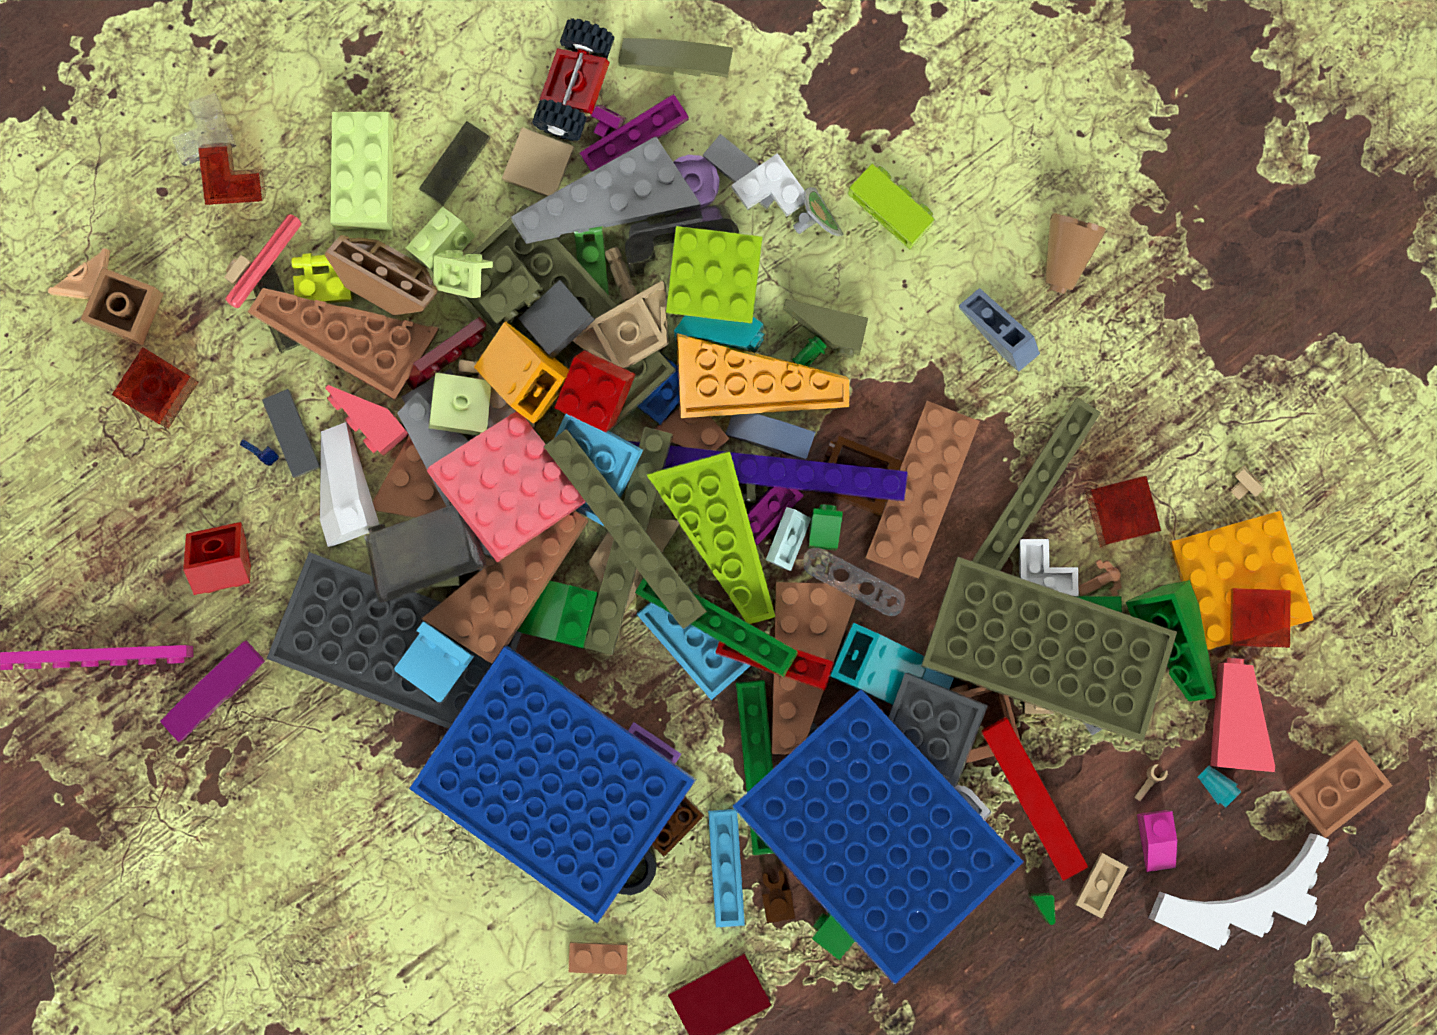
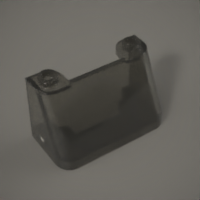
[623,205,739,278]
[364,501,497,603]

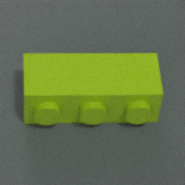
[848,164,935,250]

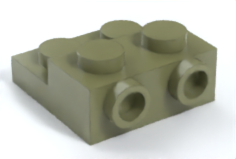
[477,245,544,326]

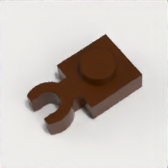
[762,870,796,924]

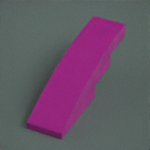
[160,640,265,742]

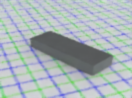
[262,389,321,478]

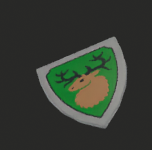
[793,187,844,236]

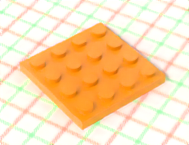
[1169,511,1314,650]

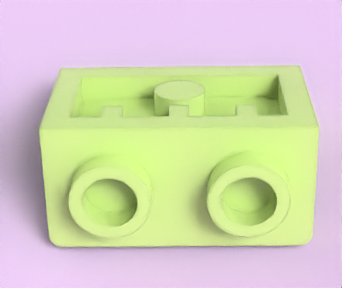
[433,250,493,298]

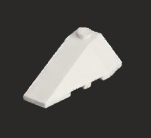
[320,422,380,547]

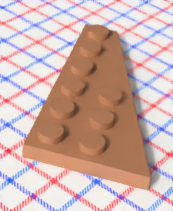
[373,436,456,525]

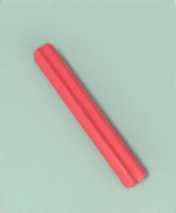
[225,214,302,309]

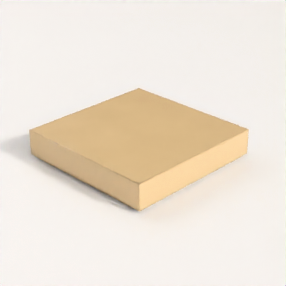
[502,127,575,197]

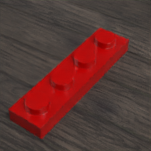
[715,641,834,691]

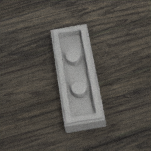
[703,134,775,209]

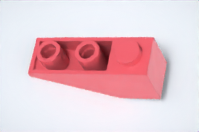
[325,385,409,456]

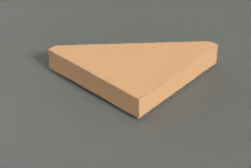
[48,248,110,300]

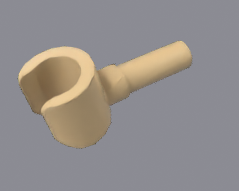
[1134,764,1168,801]

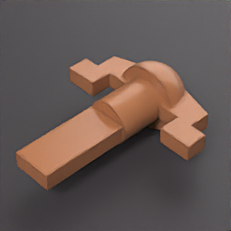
[1078,559,1122,596]

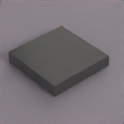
[518,280,595,358]

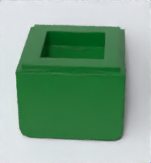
[1028,893,1056,925]

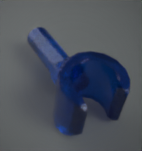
[240,439,279,466]

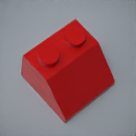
[183,522,251,595]

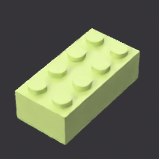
[330,112,394,230]

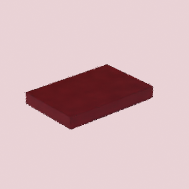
[668,952,772,1035]

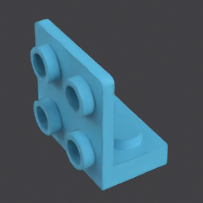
[394,621,474,702]

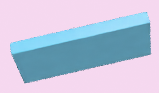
[637,588,750,700]

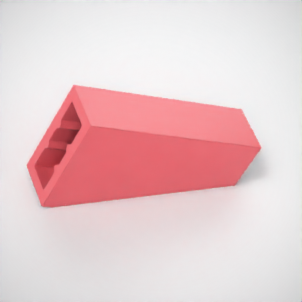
[1210,658,1275,772]

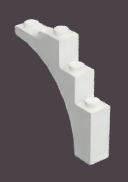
[1149,833,1329,950]

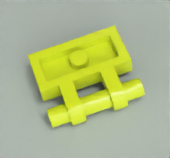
[291,253,353,303]

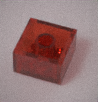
[112,347,199,429]
[1085,476,1162,548]

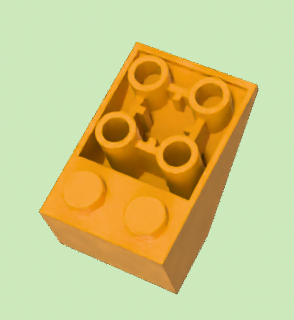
[474,322,569,424]

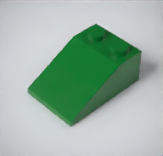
[517,581,599,649]

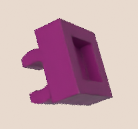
[591,105,626,137]

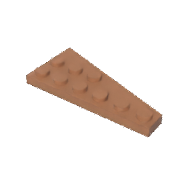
[248,288,439,401]
[422,511,588,664]
[772,582,861,755]

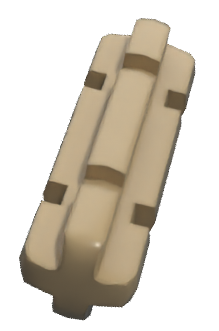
[605,247,637,301]

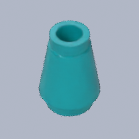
[1197,765,1241,808]

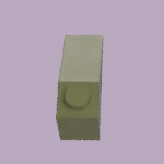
[783,299,868,358]

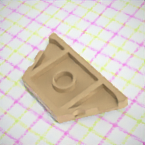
[573,281,668,369]
[589,518,680,614]

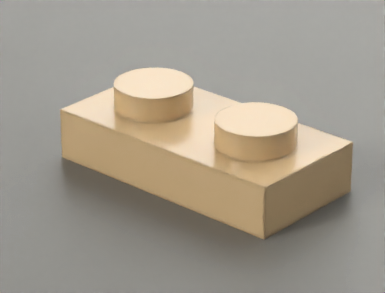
[1074,852,1128,918]

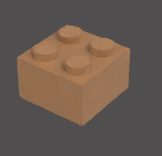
[81,267,164,346]

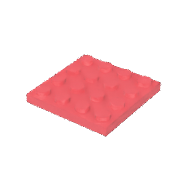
[427,411,586,562]

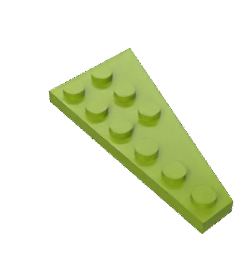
[646,451,775,624]

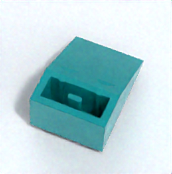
[830,623,926,705]

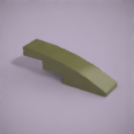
[619,38,733,78]

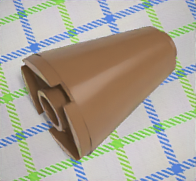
[1045,213,1106,294]

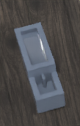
[725,413,816,460]

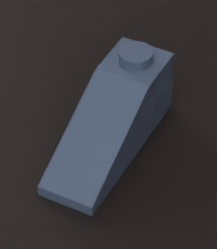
[959,288,1040,372]

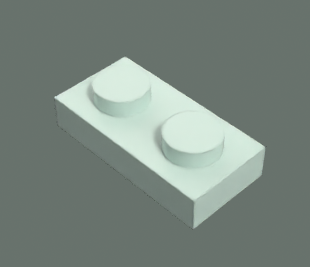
[766,507,811,571]

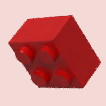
[555,350,636,433]

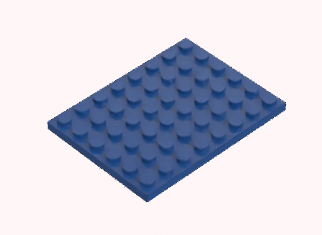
[409,646,696,923]
[733,689,1023,985]

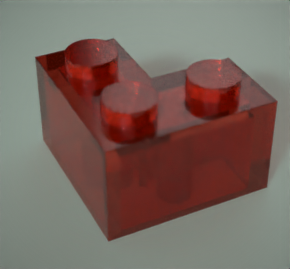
[198,142,266,205]

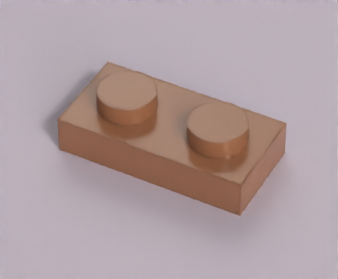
[568,942,628,975]

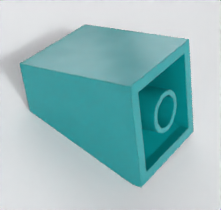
[674,315,765,353]

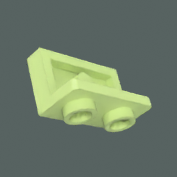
[406,207,475,273]

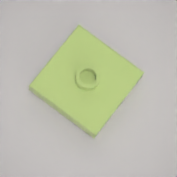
[429,372,491,436]

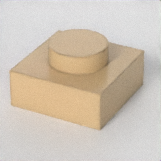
[224,255,251,286]

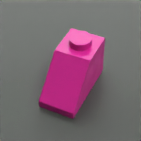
[1137,810,1177,872]

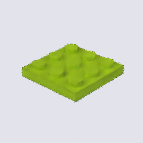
[666,226,763,323]

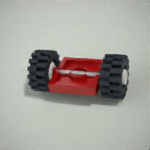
[532,18,615,141]

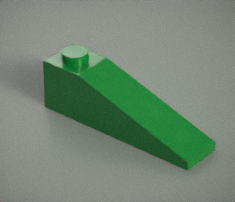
[1126,580,1216,702]

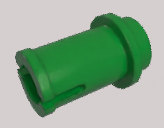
[791,335,827,367]

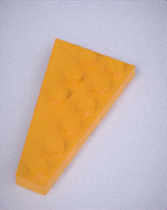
[677,333,849,418]

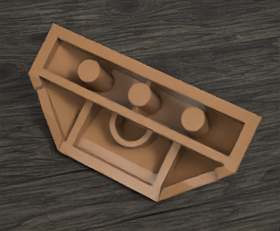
[325,235,438,315]

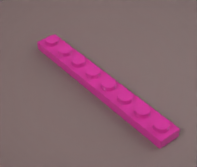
[0,645,194,670]

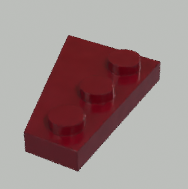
[407,316,487,390]

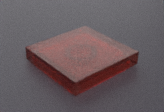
[1230,588,1291,648]

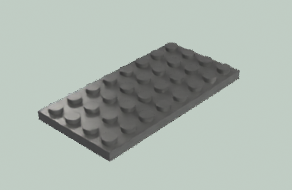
[266,552,523,728]

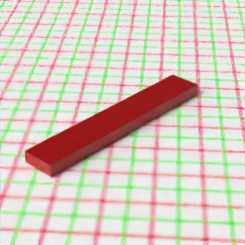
[981,717,1088,881]

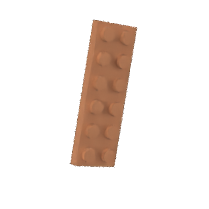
[865,401,980,579]

